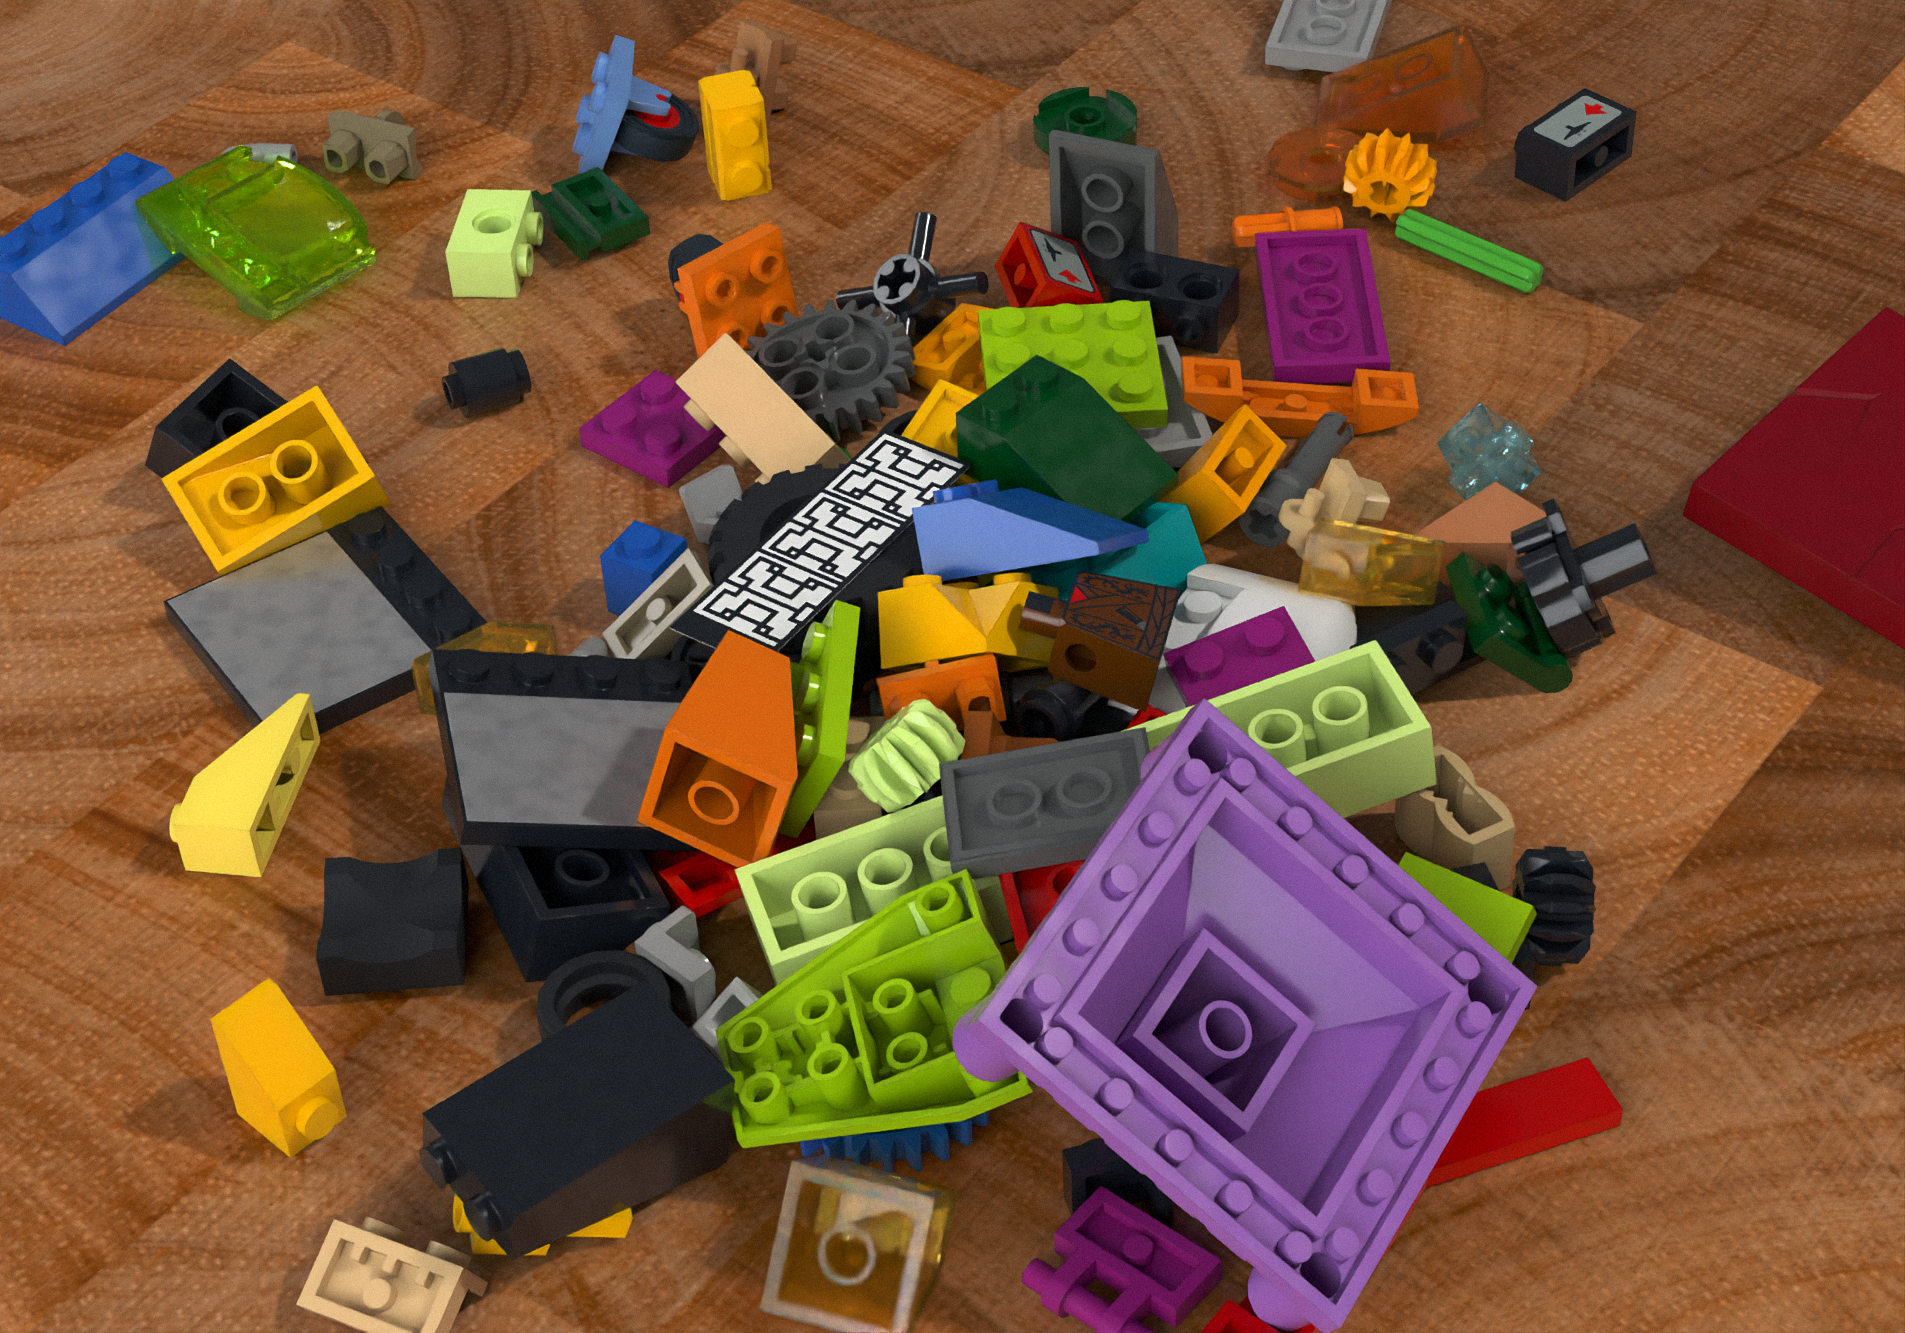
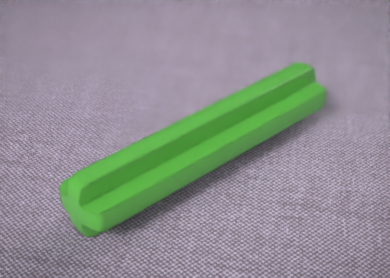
[1395,209,1544,294]

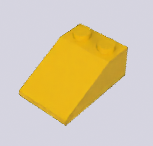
[161,385,392,576]

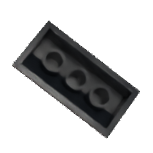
[441,777,670,983]

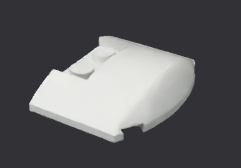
[1107,563,1357,718]

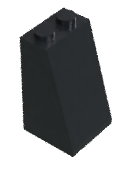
[419,981,735,1260]

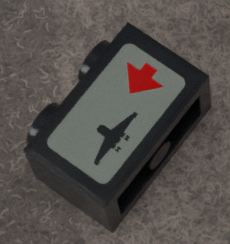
[1514,88,1637,202]

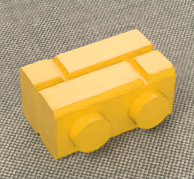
[698,70,772,201]

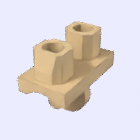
[1278,458,1390,586]

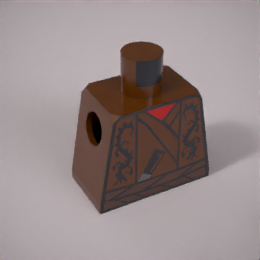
[1018,571,1181,712]

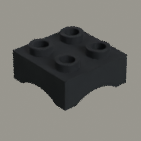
[316,848,469,996]

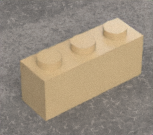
[676,332,851,485]

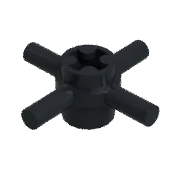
[836,212,989,346]

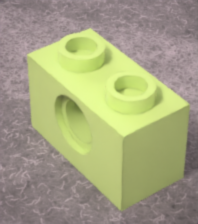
[445,189,544,298]

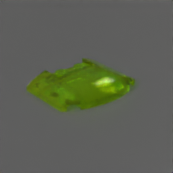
[135,145,376,320]

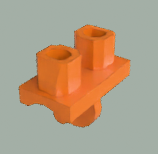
[876,653,1007,731]

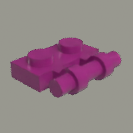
[1021,1186,1222,1333]

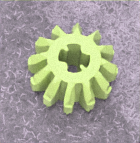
[848,699,966,813]

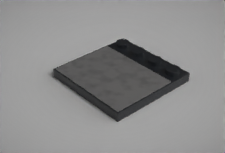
[163,506,500,734]
[428,649,703,852]

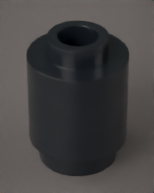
[442,347,532,418]

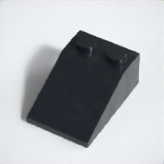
[145,358,369,478]

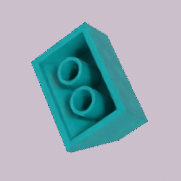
[983,502,1207,602]

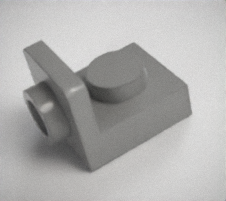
[634,906,717,1026]

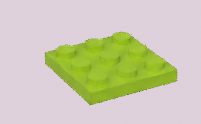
[978,300,1168,429]

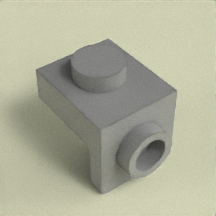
[679,465,743,544]

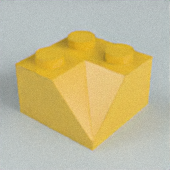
[878,573,1058,673]

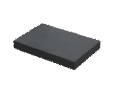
[939,727,1150,879]

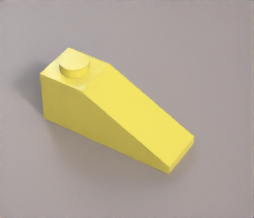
[169,693,321,877]

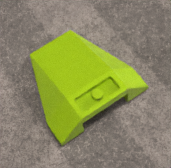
[715,868,1037,1148]

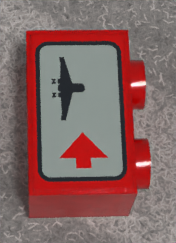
[994,221,1104,308]

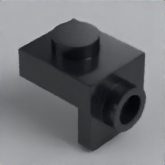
[1062,1138,1172,1228]

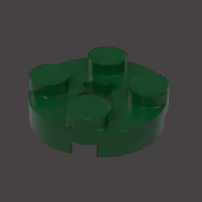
[1033,87,1137,155]

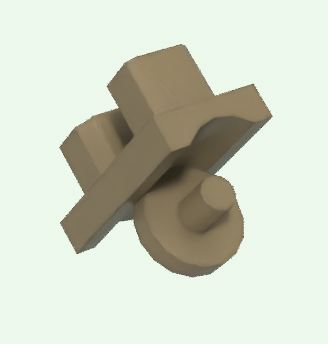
[322,109,423,184]

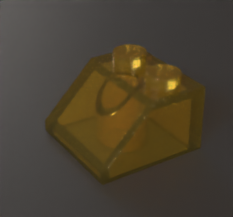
[760,1154,959,1333]

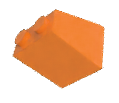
[637,630,798,868]

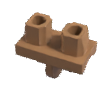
[713,19,798,126]

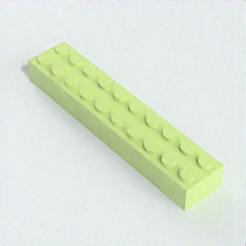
[734,640,1437,986]

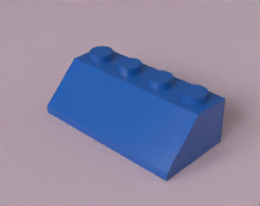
[0,152,216,346]

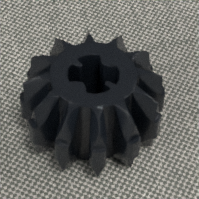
[1512,846,1596,967]

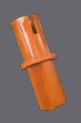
[1231,206,1343,248]

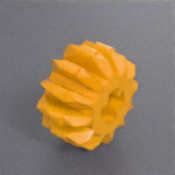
[1343,128,1437,223]

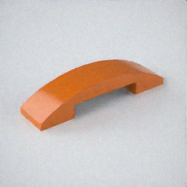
[1180,356,1419,438]

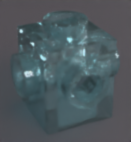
[1437,403,1542,500]

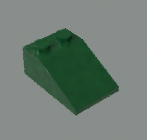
[956,355,1178,523]

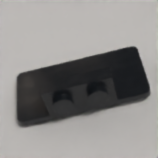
[1350,574,1487,695]

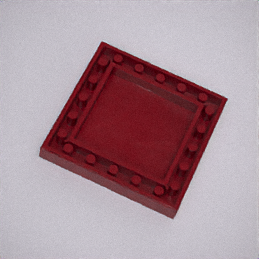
[1682,307,1905,649]

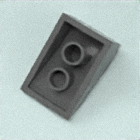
[1049,129,1178,287]

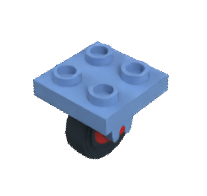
[572,35,699,174]

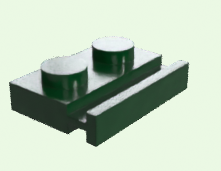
[531,167,651,261]

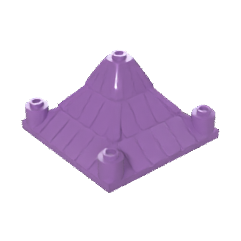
[953,698,1538,1333]

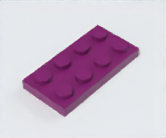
[1255,228,1390,384]

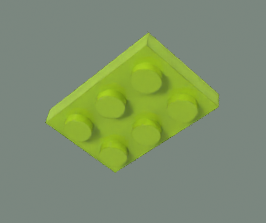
[778,600,860,838]

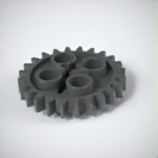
[745,300,916,442]

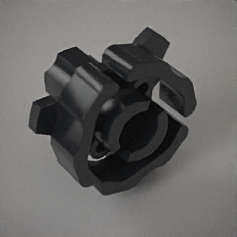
[1510,498,1658,659]

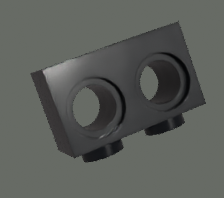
[1110,249,1240,353]

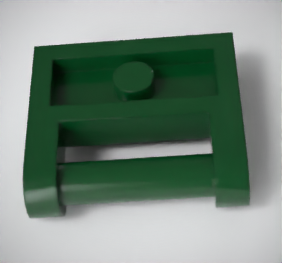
[1445,551,1573,693]

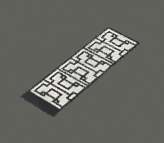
[670,430,971,652]

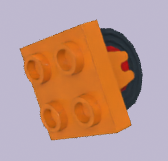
[668,222,799,359]

